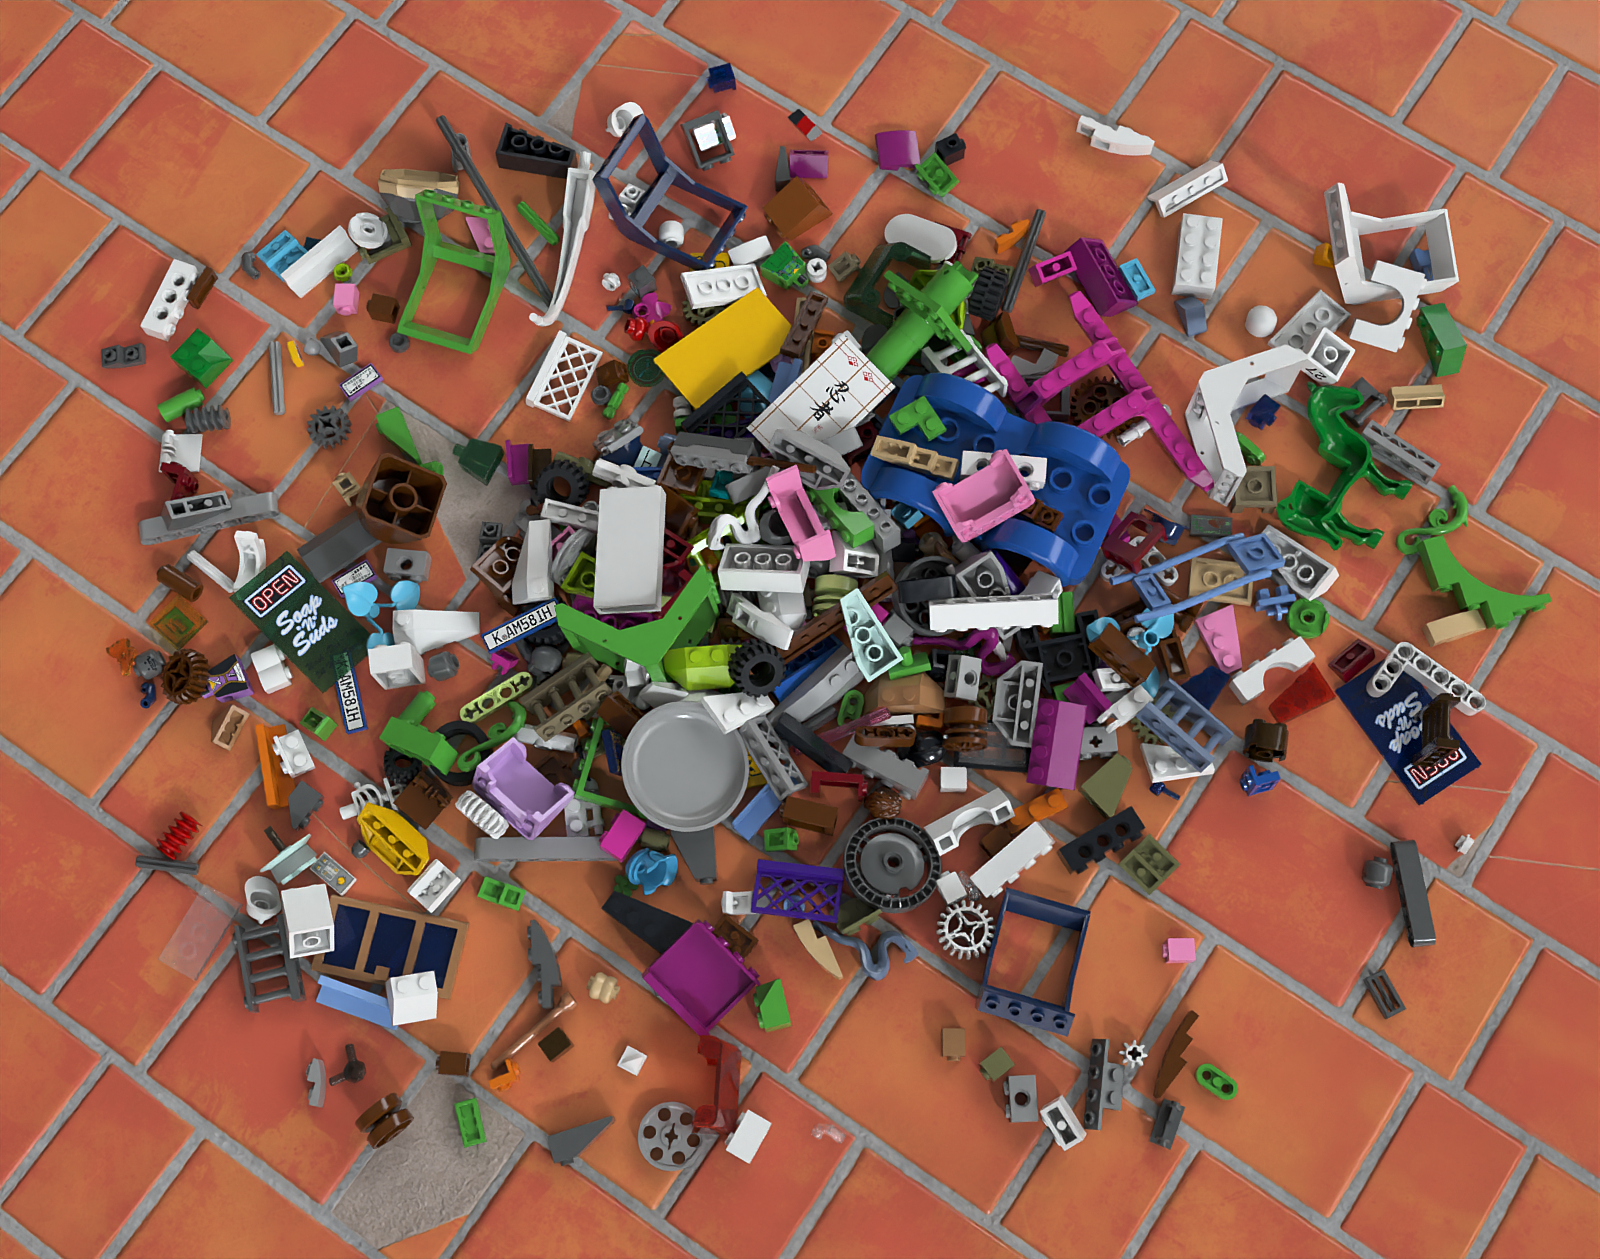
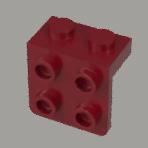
[160,461,199,501]

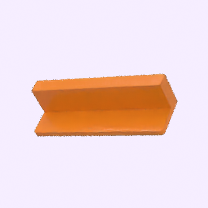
[255,723,296,810]

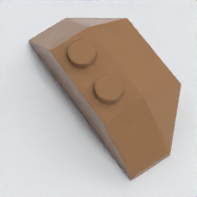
[862,672,946,717]

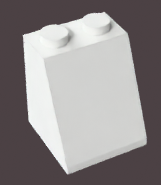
[281,884,334,959]

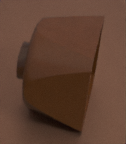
[356,453,447,544]

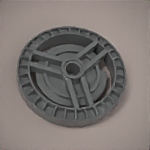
[843,817,941,914]

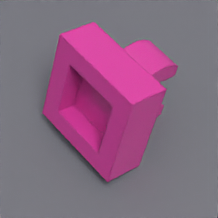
[490,649,519,675]

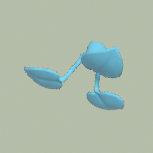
[342,580,420,657]
[1086,604,1174,698]

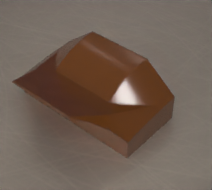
[980,312,1020,356]

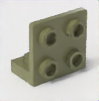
[829,897,882,936]

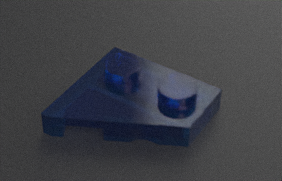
[1180,665,1230,711]

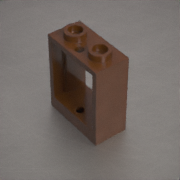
[779,796,838,836]

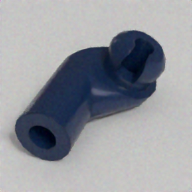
[140,682,156,708]

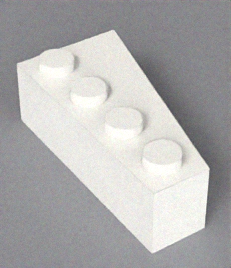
[970,821,1055,898]

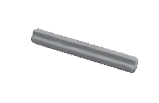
[269,341,285,415]

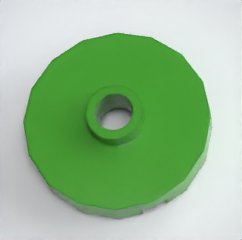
[1286,598,1329,639]

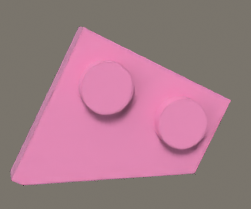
[466,217,495,256]

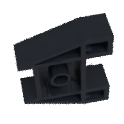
[1013,609,1099,698]

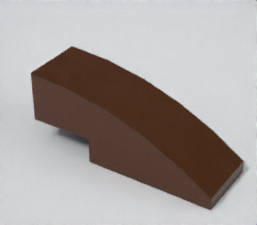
[1155,626,1191,681]

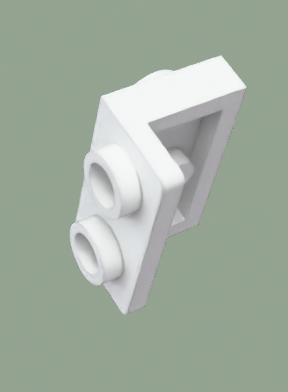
[407,859,461,913]

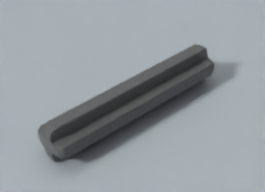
[135,855,199,875]

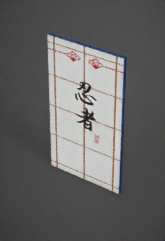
[747,334,895,454]

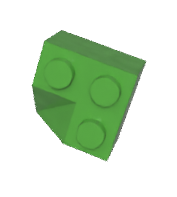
[753,979,792,1032]

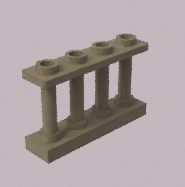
[520,652,614,742]

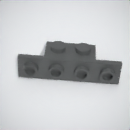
[1084,1039,1125,1130]

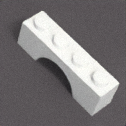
[1228,636,1315,706]
[924,788,1015,856]

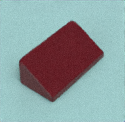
[1328,639,1375,683]

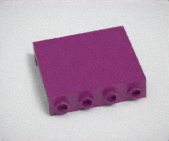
[641,919,761,1040]

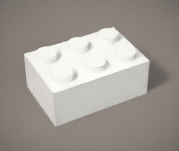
[368,641,426,690]

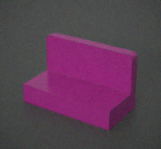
[789,150,829,178]
[505,440,529,486]
[1062,672,1112,724]

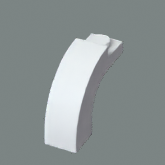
[233,530,266,601]

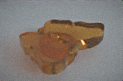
[106,638,137,677]

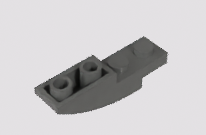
[527,920,562,1010]

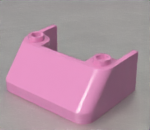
[765,465,836,562]

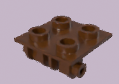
[393,771,453,830]

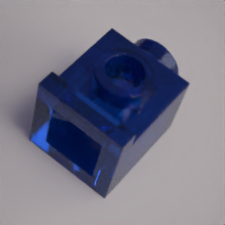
[706,63,736,93]

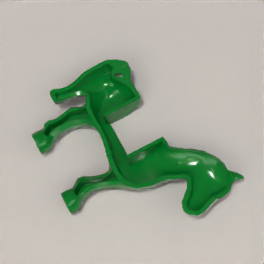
[1276,382,1413,551]

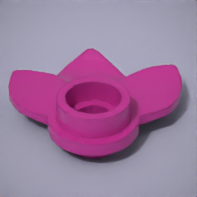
[632,292,671,323]

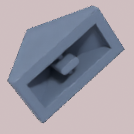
[1174,296,1207,337]

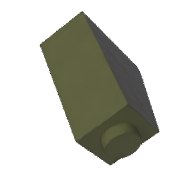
[1078,753,1133,820]

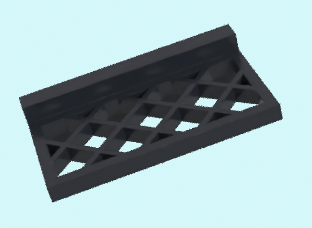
[681,371,771,439]

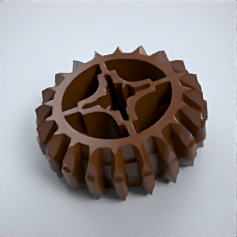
[160,649,211,705]

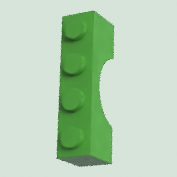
[806,486,874,548]

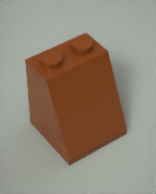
[762,176,833,241]

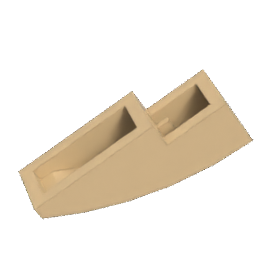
[1422,609,1486,647]
[793,919,843,980]

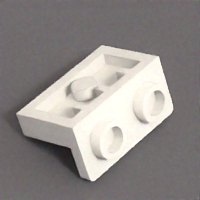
[272,730,315,778]

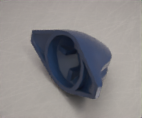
[597,435,643,467]

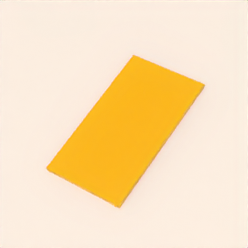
[653,287,792,410]

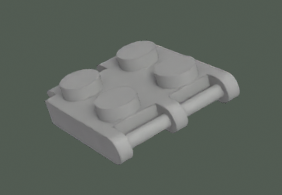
[592,418,644,455]

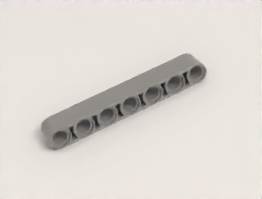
[725,426,863,505]
[138,492,279,545]
[474,836,618,862]

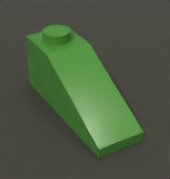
[375,407,423,465]

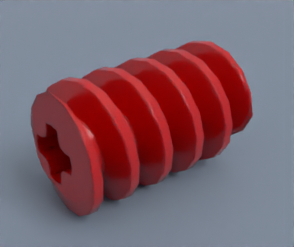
[157,812,202,860]

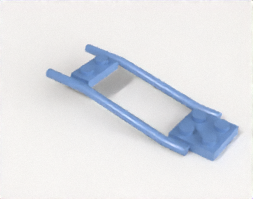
[1109,532,1285,623]

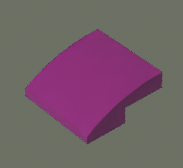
[875,130,921,171]

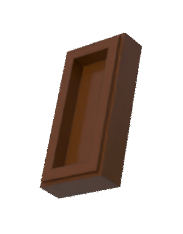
[186,266,218,309]

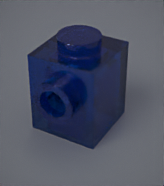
[1246,394,1281,430]

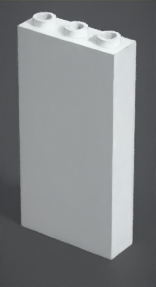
[593,484,666,614]

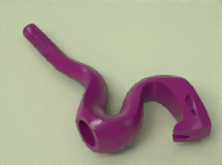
[913,627,1016,675]

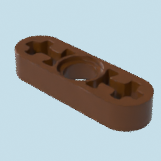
[854,726,916,747]

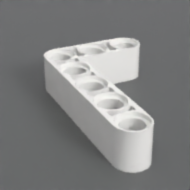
[1366,642,1486,716]

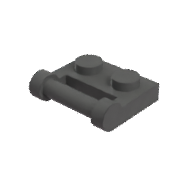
[1341,377,1388,428]

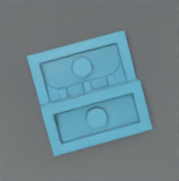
[256,230,308,282]

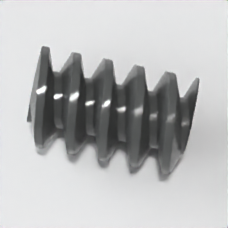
[185,405,231,433]

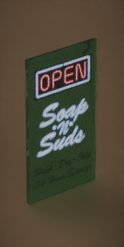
[229,551,371,693]

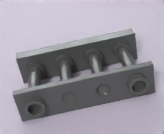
[233,914,306,1013]

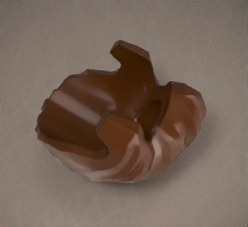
[864,786,902,821]

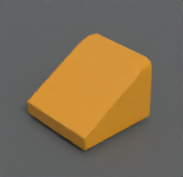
[1313,242,1335,268]

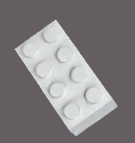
[1171,213,1223,300]
[718,543,810,593]

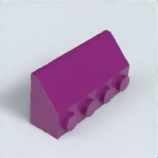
[1064,237,1139,317]
[1026,698,1087,790]

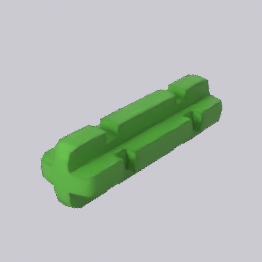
[602,382,629,419]

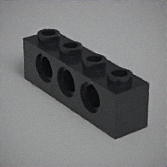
[1057,806,1146,875]

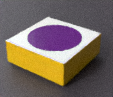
[287,340,304,367]

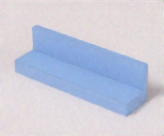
[316,975,398,1030]

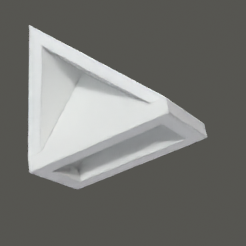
[638,682,689,709]

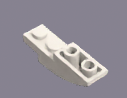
[1076,115,1155,155]
[726,593,794,650]

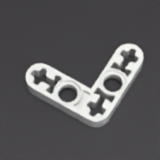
[1100,536,1178,586]

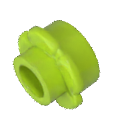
[334,263,353,282]

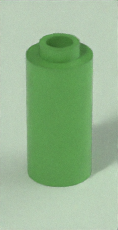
[157,387,205,423]
[397,691,436,726]

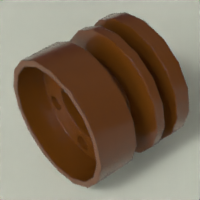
[943,706,987,752]

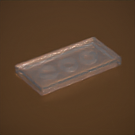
[158,884,243,981]

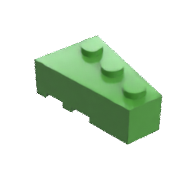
[379,716,459,776]

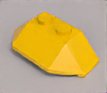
[357,803,429,875]

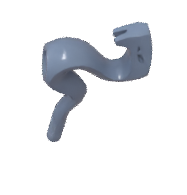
[812,920,918,981]

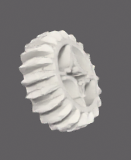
[455,790,509,839]
[936,900,995,960]

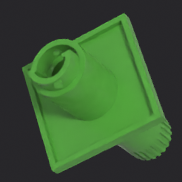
[866,261,979,382]

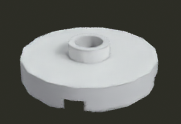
[348,212,388,249]

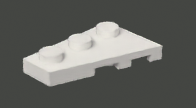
[700,692,775,734]
[1140,743,1215,783]

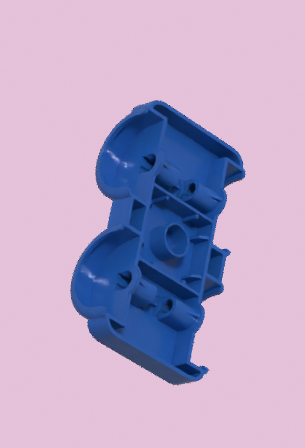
[860,373,1130,587]

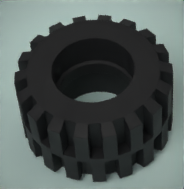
[968,266,1009,321]
[534,459,590,506]
[519,596,568,648]
[728,639,786,698]

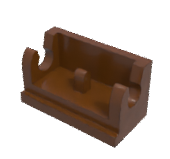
[596,691,644,740]

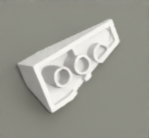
[512,519,554,605]

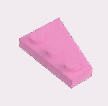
[1194,604,1242,677]

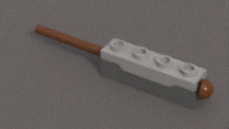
[667,432,816,474]

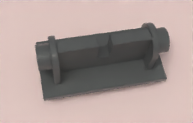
[1149,1099,1185,1150]

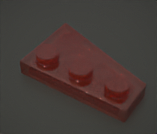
[1268,662,1336,724]

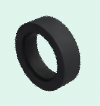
[430,721,493,786]

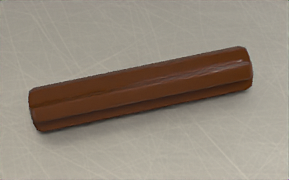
[1016,334,1069,357]

